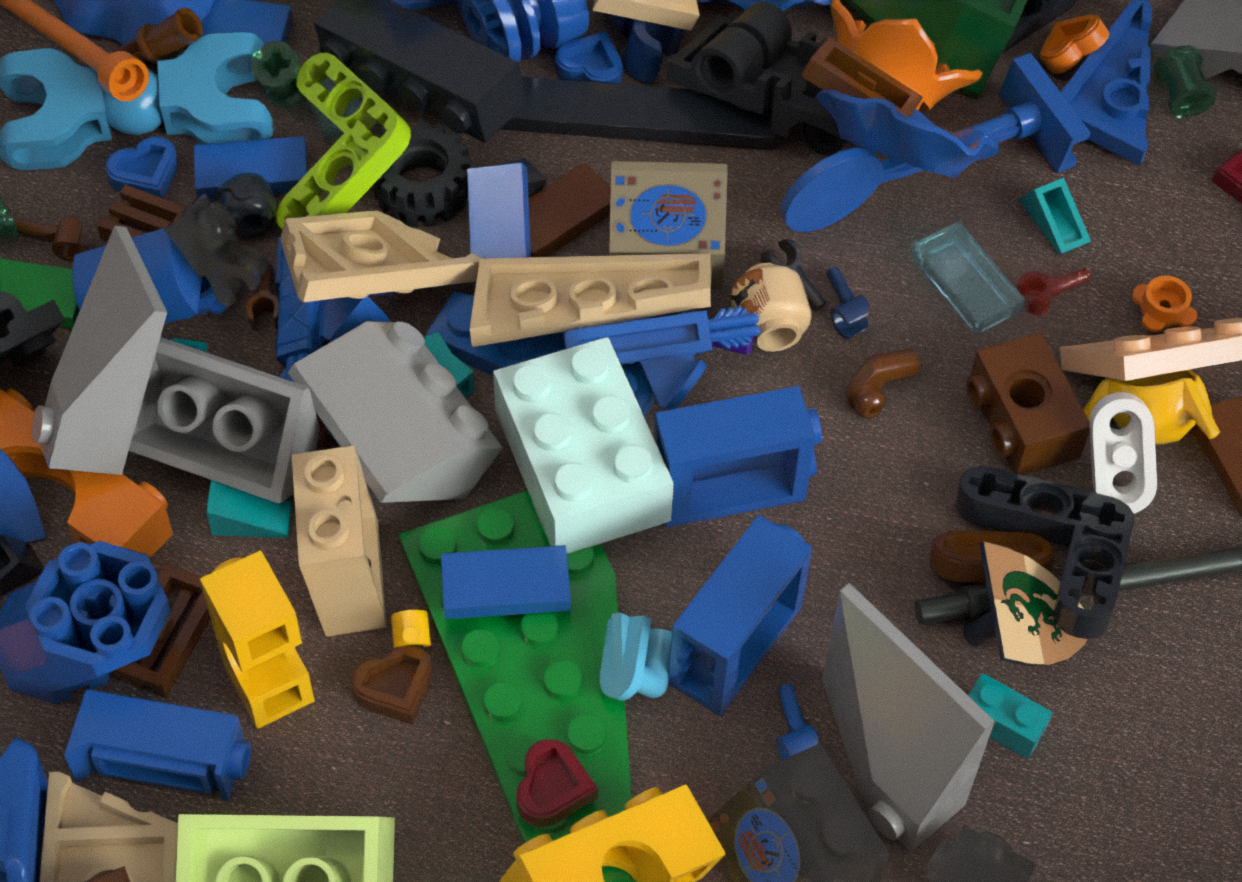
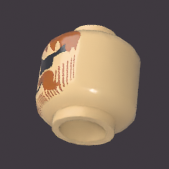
[730,263,811,352]

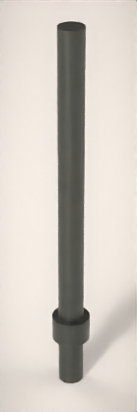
[915,546,1242,625]

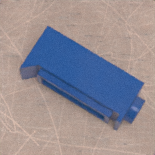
[64,689,251,802]

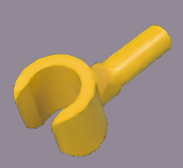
[391,610,431,648]

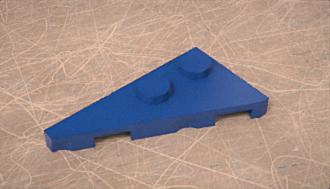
[1061,0,1152,166]

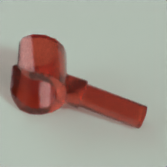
[1017,268,1090,316]

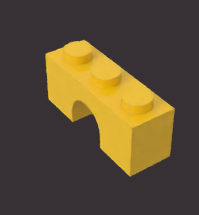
[200,550,315,729]
[499,784,726,882]

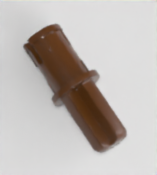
[112,8,203,68]

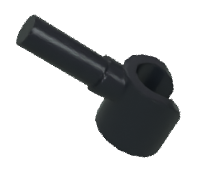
[760,239,826,311]

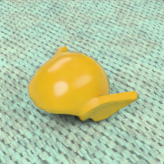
[1083,369,1220,445]

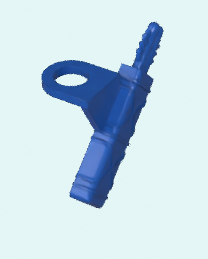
[275,247,390,382]
[563,306,761,411]

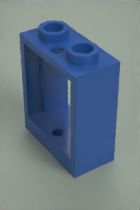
[654,386,822,527]
[668,514,812,717]

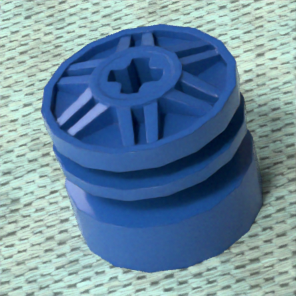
[457,0,589,62]

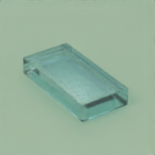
[911,221,1025,335]

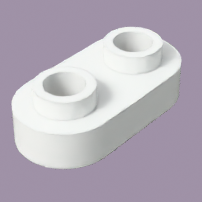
[1089,392,1157,513]

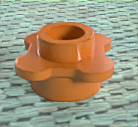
[1132,276,1197,333]

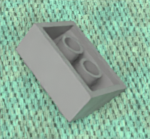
[288,321,503,503]
[129,337,320,504]

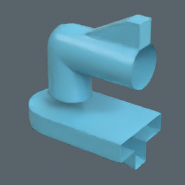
[600,613,672,701]

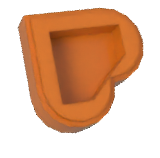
[1039,14,1109,74]

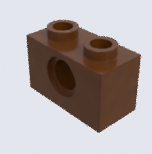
[966,332,1090,475]

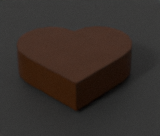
[350,645,432,725]

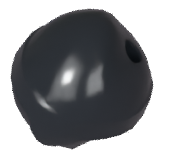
[216,172,277,237]

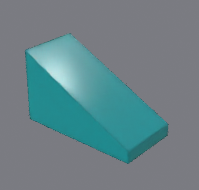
[1018,178,1091,255]
[206,480,292,538]

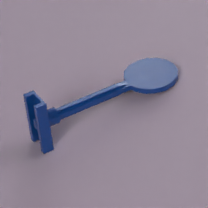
[780,53,1091,232]

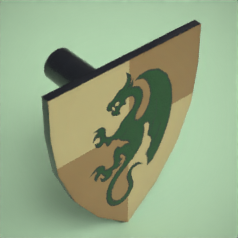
[963,541,1088,667]

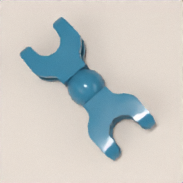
[0,32,273,170]

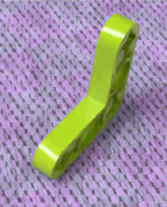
[276,53,411,230]

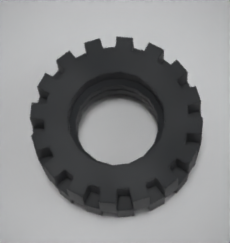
[373,122,472,227]

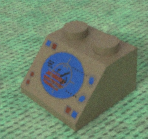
[609,161,728,288]

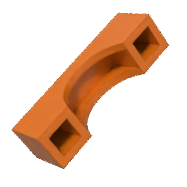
[0,389,173,559]

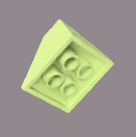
[176,814,395,882]

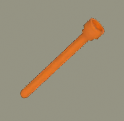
[0,0,149,101]

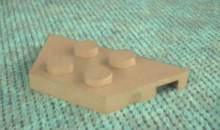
[280,210,483,302]
[40,772,178,882]

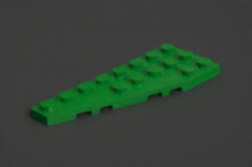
[399,490,636,882]

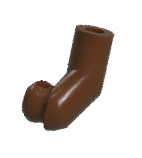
[846,348,920,418]

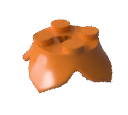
[830,0,983,112]

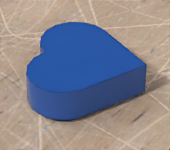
[555,31,623,84]
[105,137,179,198]

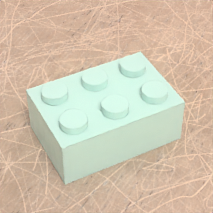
[493,337,674,554]

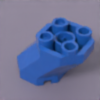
[0,541,171,705]

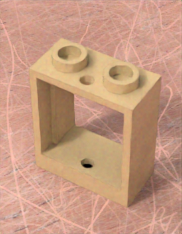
[292,445,387,637]

